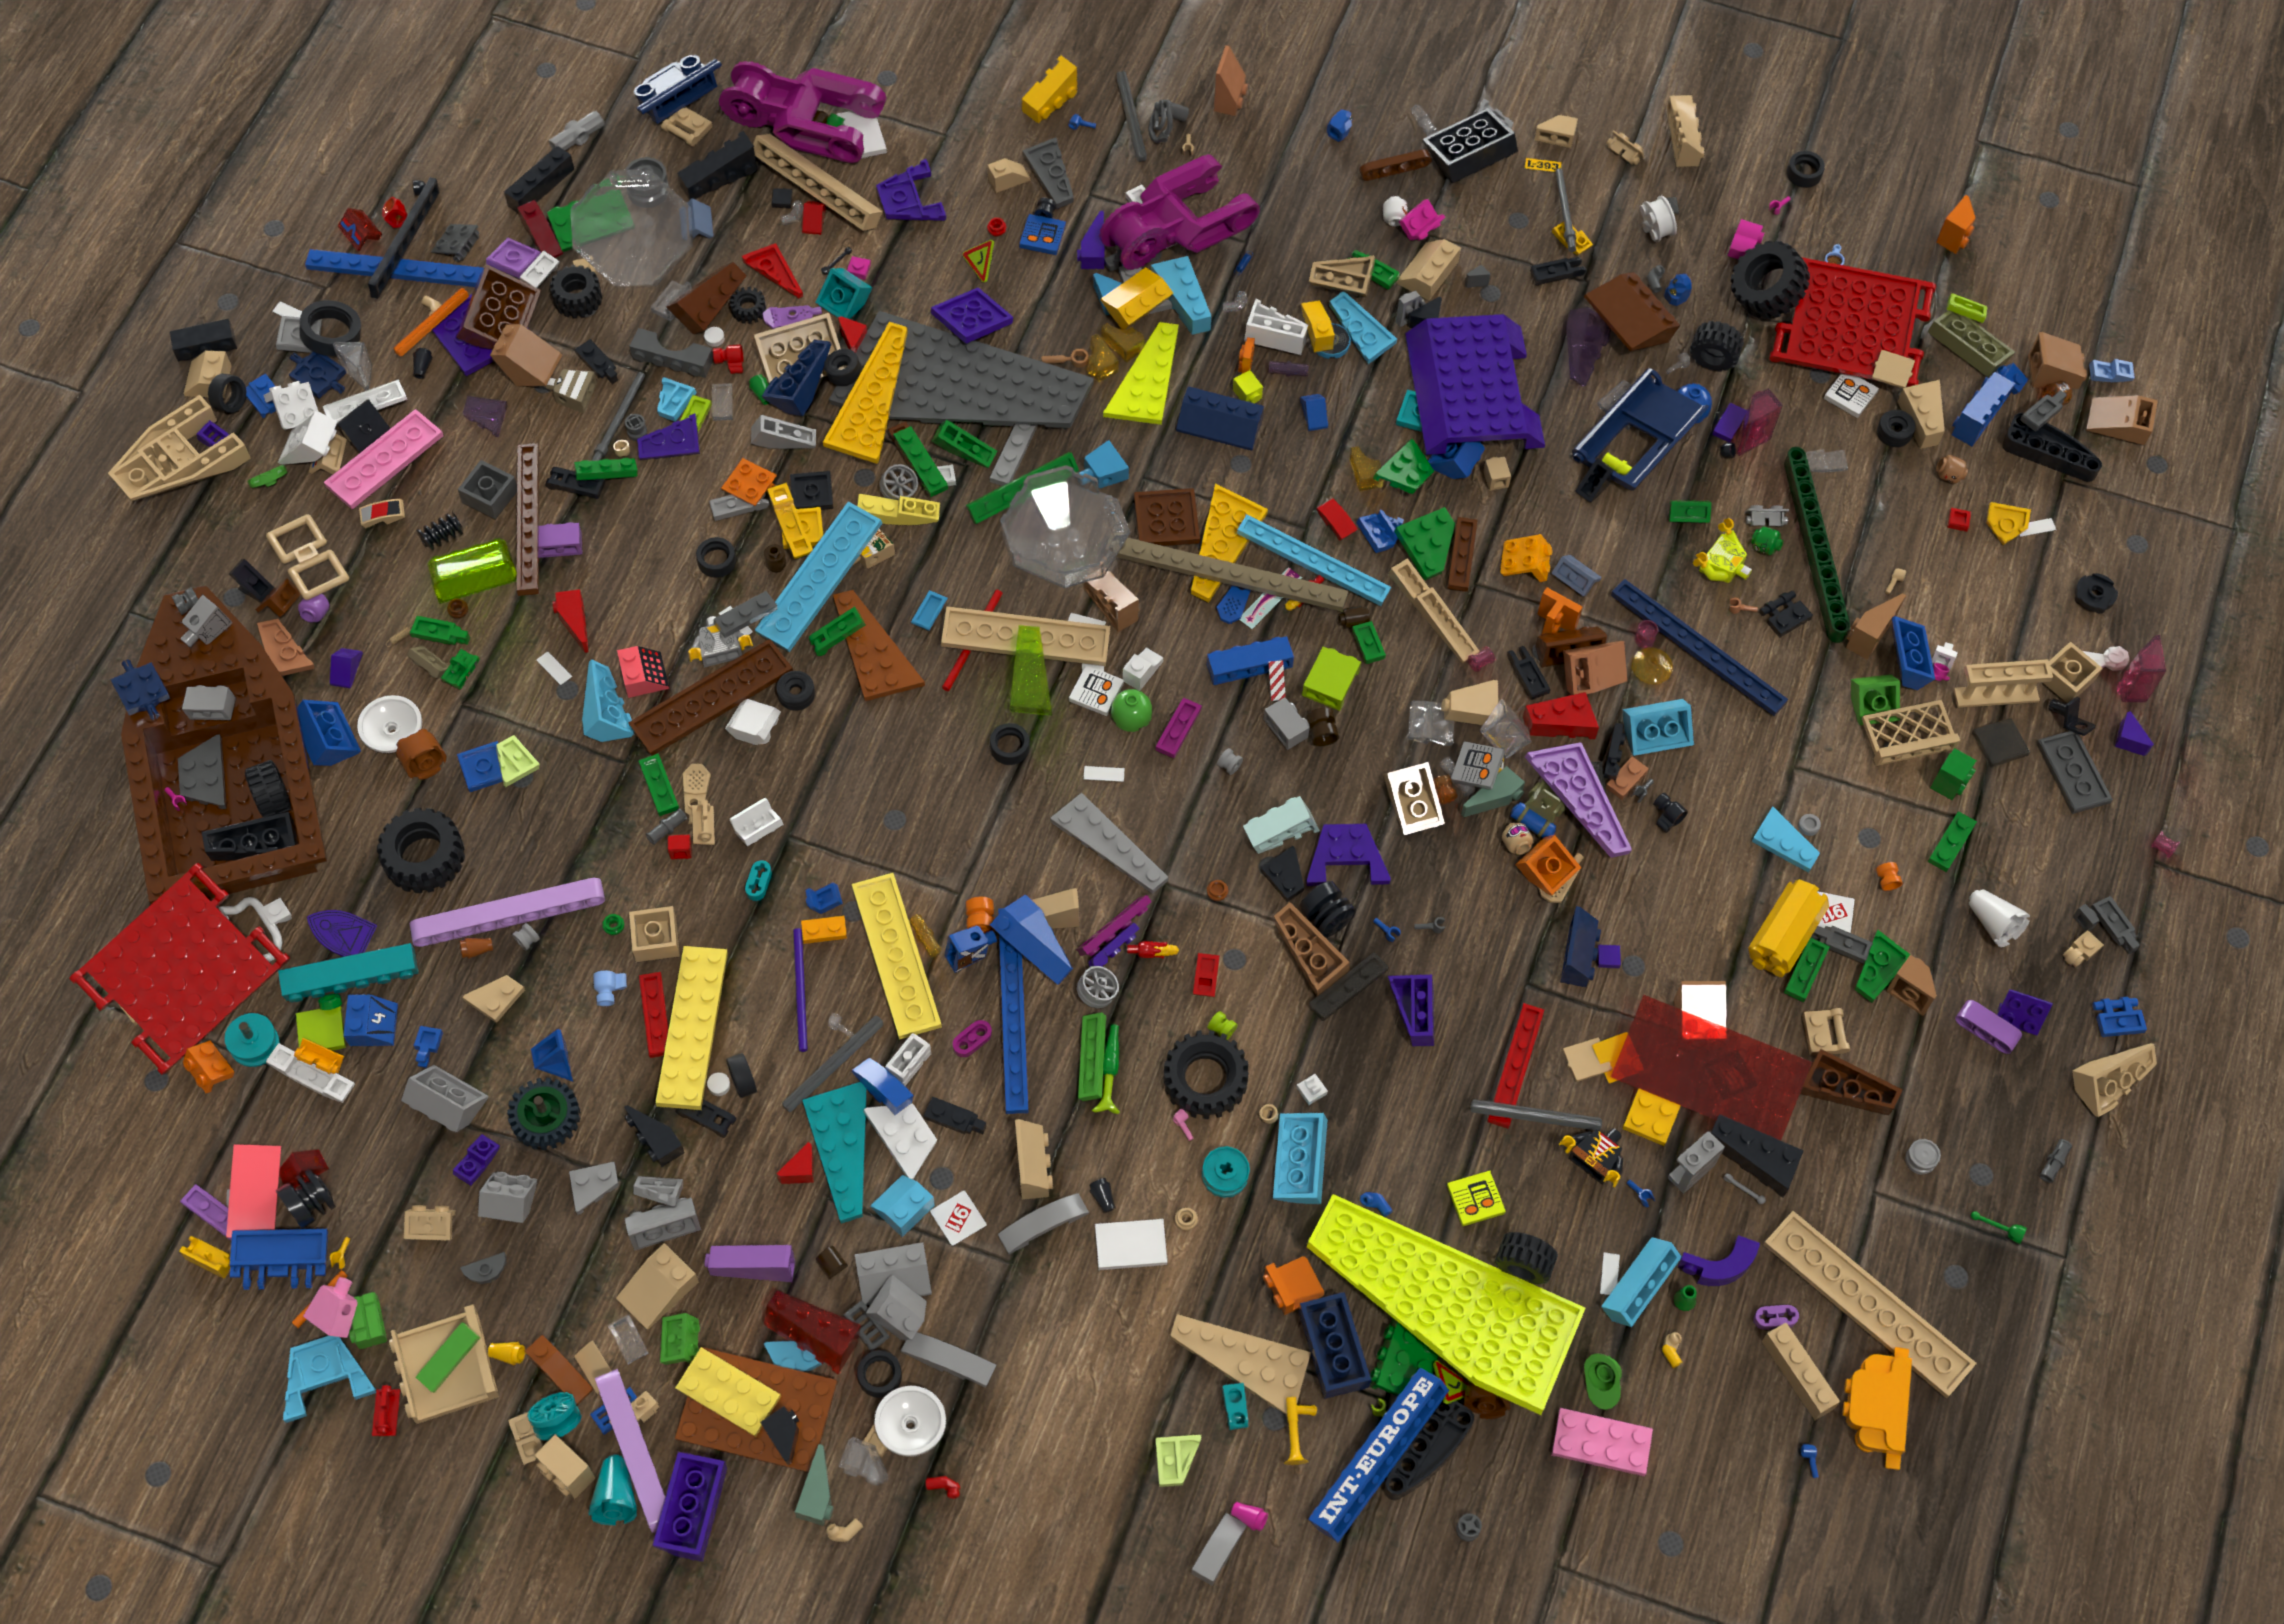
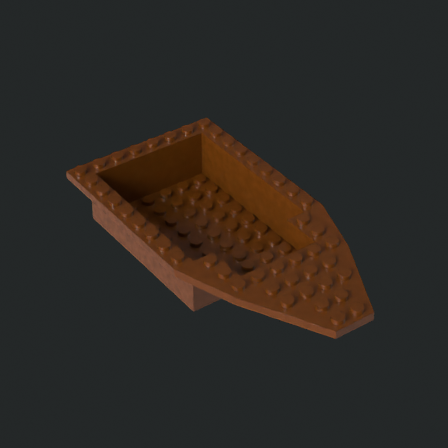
[121,585,327,904]

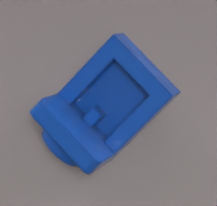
[1996,363,2028,395]
[805,883,843,914]

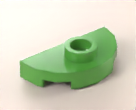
[247,465,288,488]

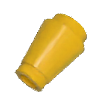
[488,1342,525,1365]

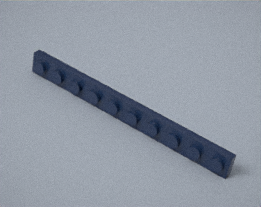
[1611,579,1788,716]

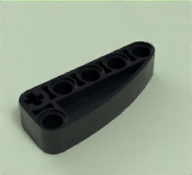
[2002,413,2102,482]
[1384,1400,1475,1500]

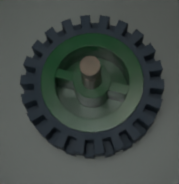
[507,1078,581,1150]

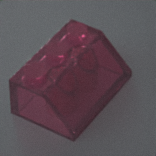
[1737,388,1783,456]
[2117,635,2166,702]

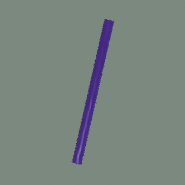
[793,928,808,1052]

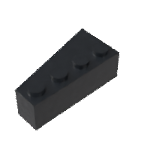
[677,131,758,200]
[202,812,299,861]

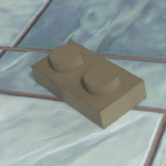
[407,646,449,678]

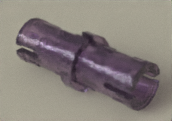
[1269,360,1309,377]

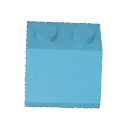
[870,1175,935,1237]

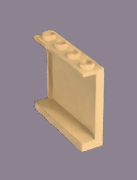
[389,1305,499,1424]

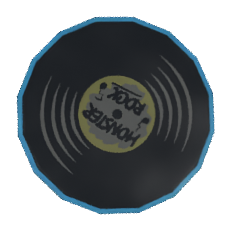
[1316,323,1351,359]

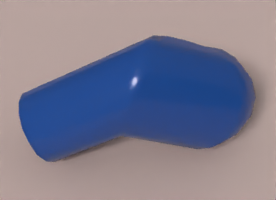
[1360,1192,1393,1217]

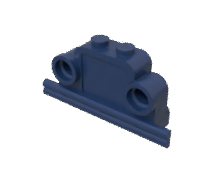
[634,55,722,124]

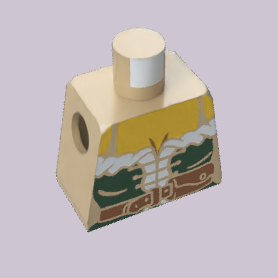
[852,529,895,568]

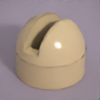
[613,440,630,457]
[1260,1104,1278,1124]

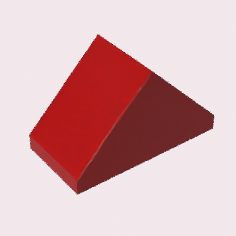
[802,201,827,235]
[838,316,867,353]
[776,1142,814,1184]

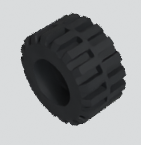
[550,265,602,318]
[1690,321,1744,371]
[245,760,291,817]
[1494,1232,1558,1285]

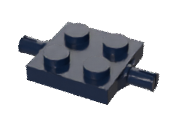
[289,352,347,399]
[110,659,170,720]

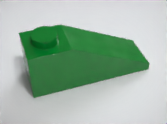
[931,420,997,468]

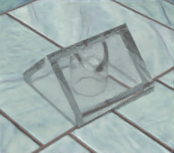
[333,342,372,391]
[1480,700,1531,759]

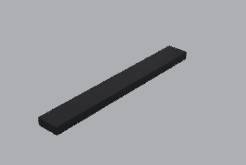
[368,177,440,299]

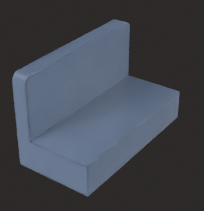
[680,198,713,241]
[1552,555,1602,596]

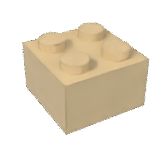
[2042,642,2103,703]
[629,906,680,962]
[534,1435,595,1499]

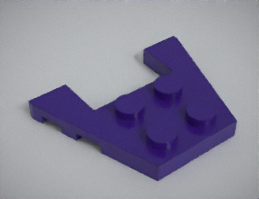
[876,159,946,221]
[1306,824,1391,886]

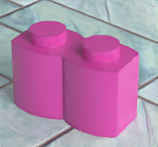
[1728,219,1765,259]

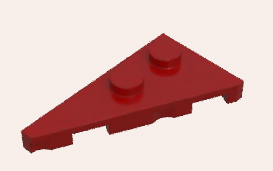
[742,243,803,298]

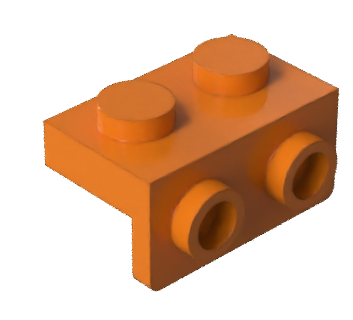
[183,1040,235,1094]

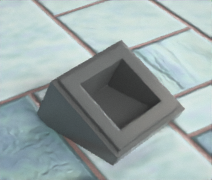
[1465,265,1490,288]

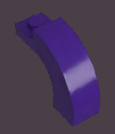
[1678,1235,1760,1286]

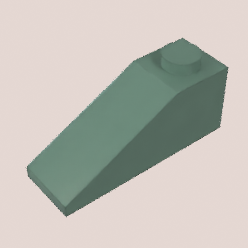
[1461,766,1525,817]
[795,1444,834,1526]

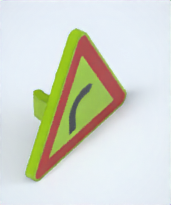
[963,240,994,282]
[1433,1361,1469,1404]

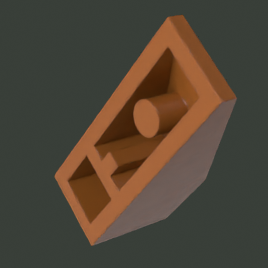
[525,1335,594,1406]

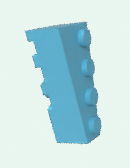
[1151,256,1211,335]

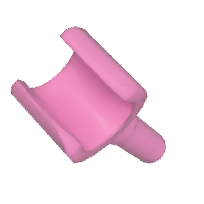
[1173,1109,1194,1141]

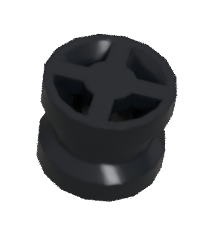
[1034,198,1056,219]

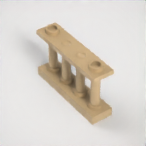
[1953,659,2053,708]

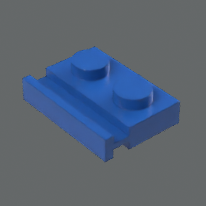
[246,374,276,418]

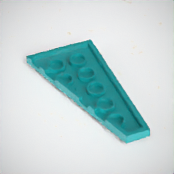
[802,1082,867,1224]

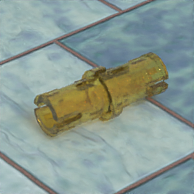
[909,914,942,957]

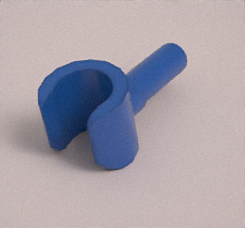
[1069,114,1096,129]
[1373,918,1401,942]
[1627,1180,1655,1207]
[1801,1444,1819,1478]

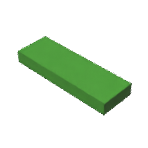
[415,1322,481,1393]

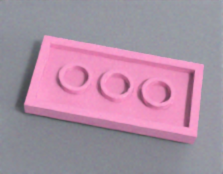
[1552,1408,1653,1476]

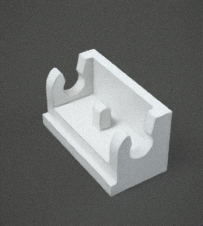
[520,251,559,288]

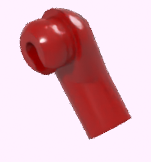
[926,1476,961,1499]

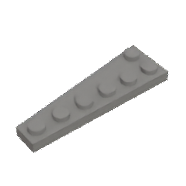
[1051,793,1168,894]

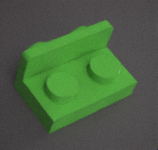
[660,1313,700,1365]

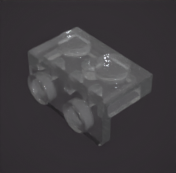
[651,280,692,321]

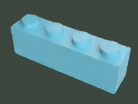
[1601,1237,1682,1327]

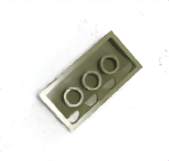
[1928,311,2015,378]

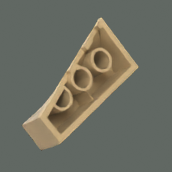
[1666,95,1704,167]

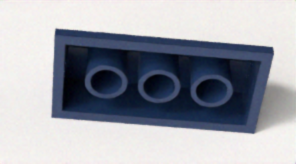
[1176,386,1264,451]

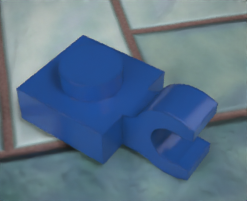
[414,1026,443,1068]

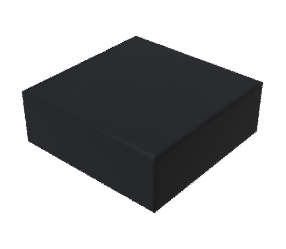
[772,188,793,208]

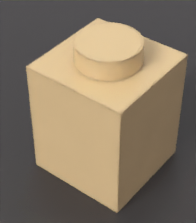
[1483,457,1511,491]

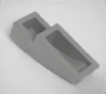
[1191,1513,1247,1586]

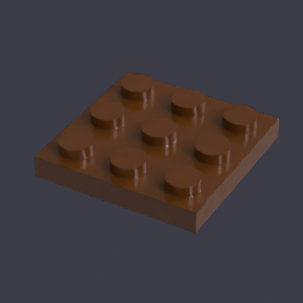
[1134,488,1200,546]

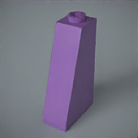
[705,1245,795,1282]

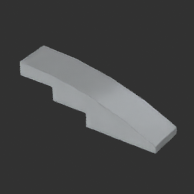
[901,1332,996,1388]

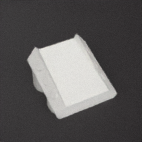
[725,699,781,745]

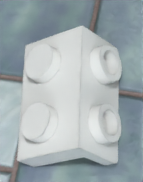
[730,798,784,846]

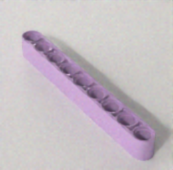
[410,878,605,947]

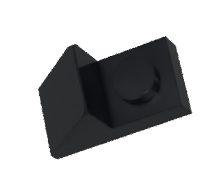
[229,559,274,602]

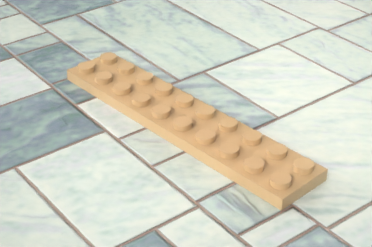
[1763,1211,1977,1399]

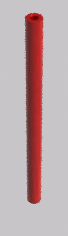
[942,590,1003,692]

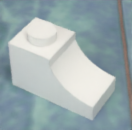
[1123,648,1163,691]

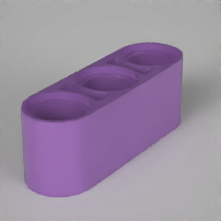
[1955,1000,2022,1054]

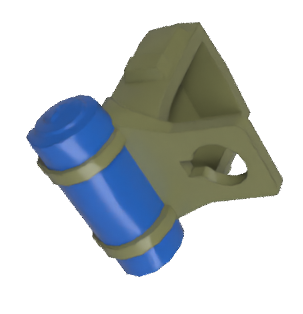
[1510,780,1566,838]

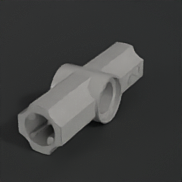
[549,111,604,150]

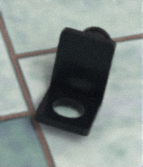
[2049,696,2095,736]

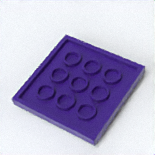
[431,294,528,376]

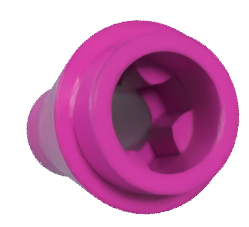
[1231,1502,1268,1531]

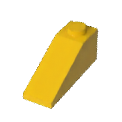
[1301,300,1335,352]

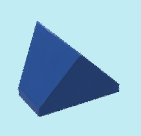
[531,1029,573,1082]

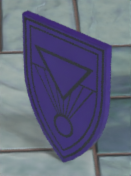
[306,910,377,957]

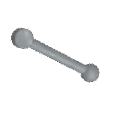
[1723,1173,1766,1204]

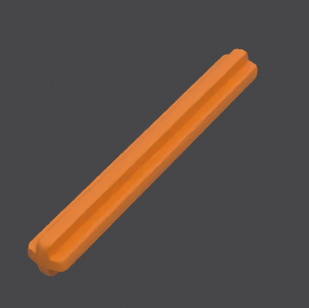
[394,288,469,357]

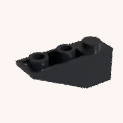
[624,1105,685,1167]

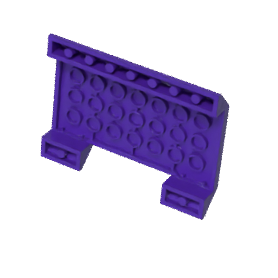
[1405,314,1545,455]

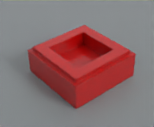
[1947,508,1971,532]

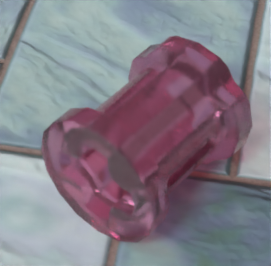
[1468,646,1495,672]
[2151,831,2180,858]

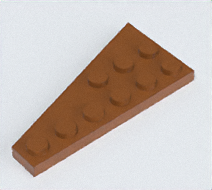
[833,590,925,701]

